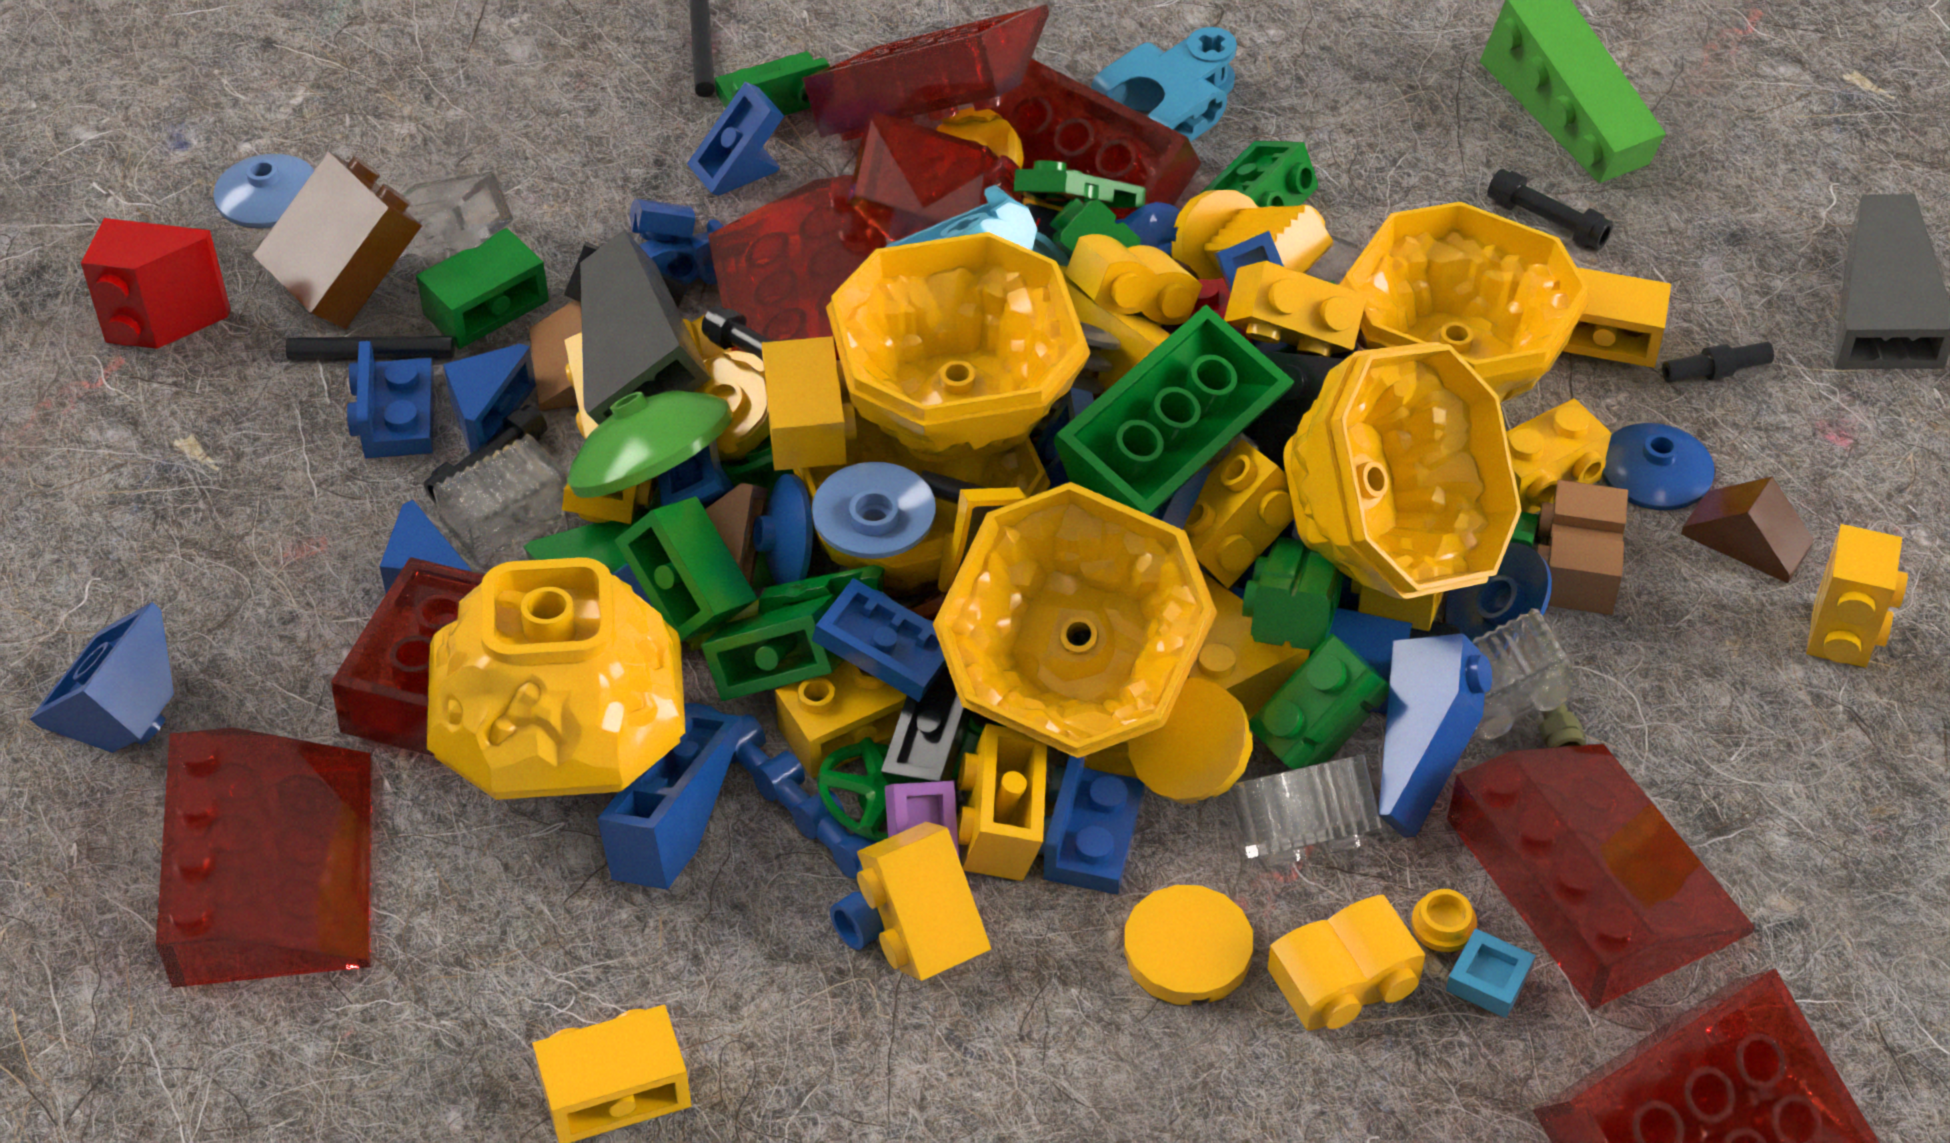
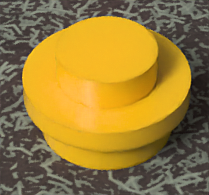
[1411,889,1477,952]

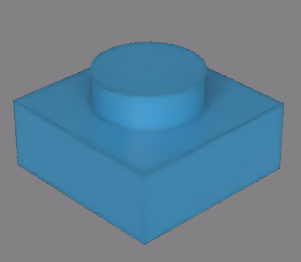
[1446,928,1536,1019]

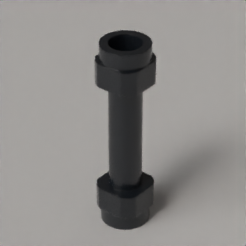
[1487,169,1613,250]
[701,306,774,361]
[424,404,548,509]

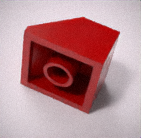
[81,218,231,349]

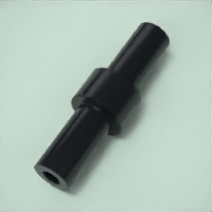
[1662,341,1774,383]

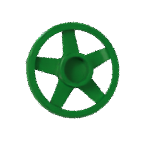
[817,737,891,842]

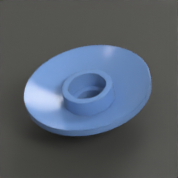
[213,154,315,228]
[812,462,936,559]

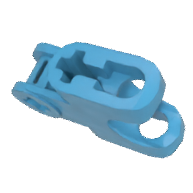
[1089,27,1237,157]

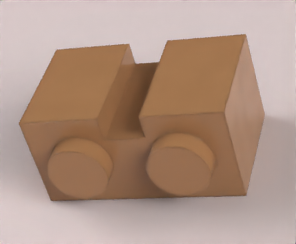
[1536,480,1628,615]

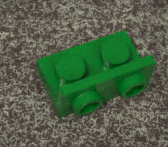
[715,51,832,116]
[1198,141,1318,207]

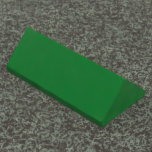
[1053,305,1295,516]

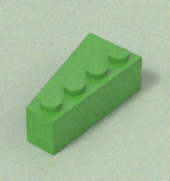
[1479,0,1666,183]

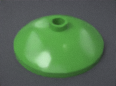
[567,391,733,498]

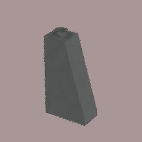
[1833,194,1950,369]
[580,230,711,425]

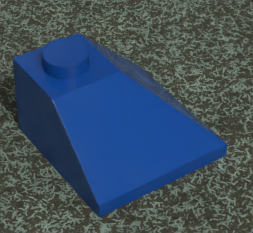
[30,602,174,753]

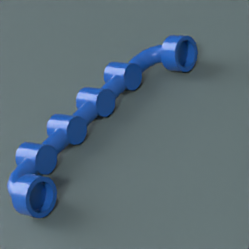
[684,702,883,950]

